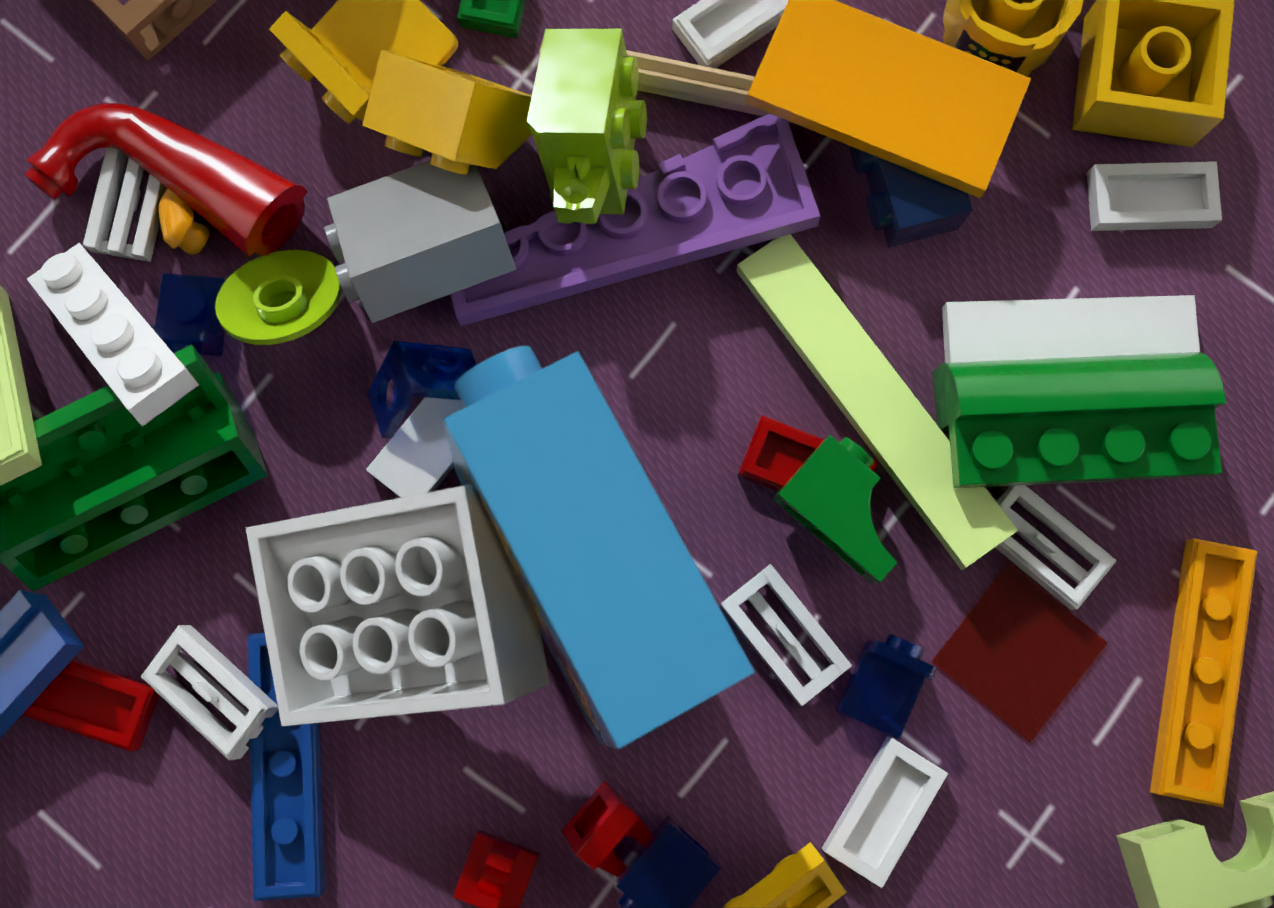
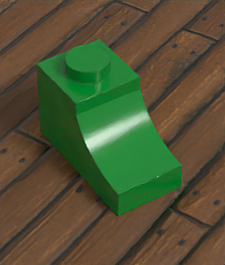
[772,435,898,584]

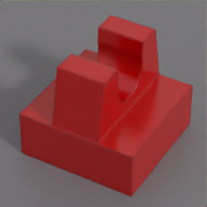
[561,781,653,877]
[453,830,540,908]

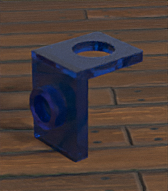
[368,340,477,438]

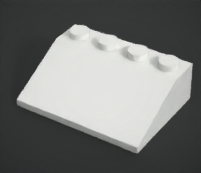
[246,484,550,726]

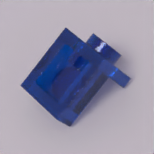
[150,273,226,356]
[836,634,937,740]

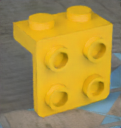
[269,0,458,133]

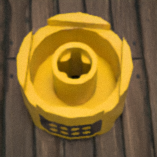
[943,0,1083,76]

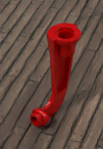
[24,103,308,258]

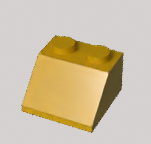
[362,50,532,175]

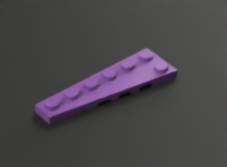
[450,113,820,326]

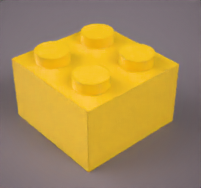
[1072,0,1235,147]

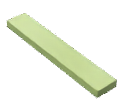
[737,234,1018,570]

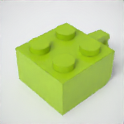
[527,29,647,224]

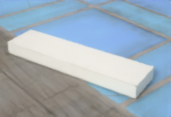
[942,295,1200,363]

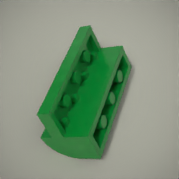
[0,345,268,592]
[932,352,1226,488]

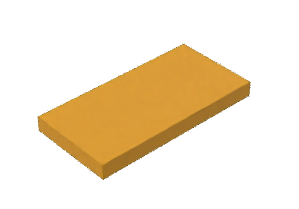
[746,0,1031,198]

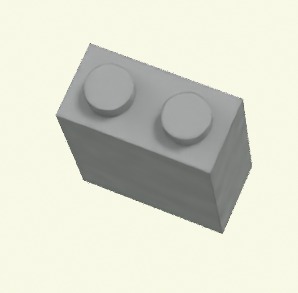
[324,160,516,323]

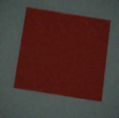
[932,563,1108,742]

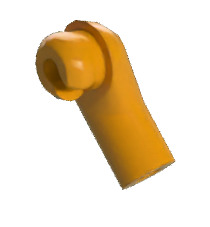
[158,188,210,255]

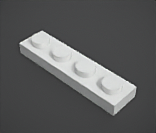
[27,243,199,426]

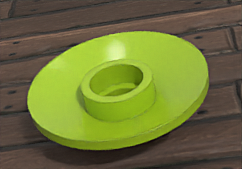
[215,250,342,345]

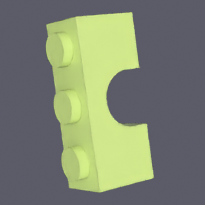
[1116,791,1274,908]

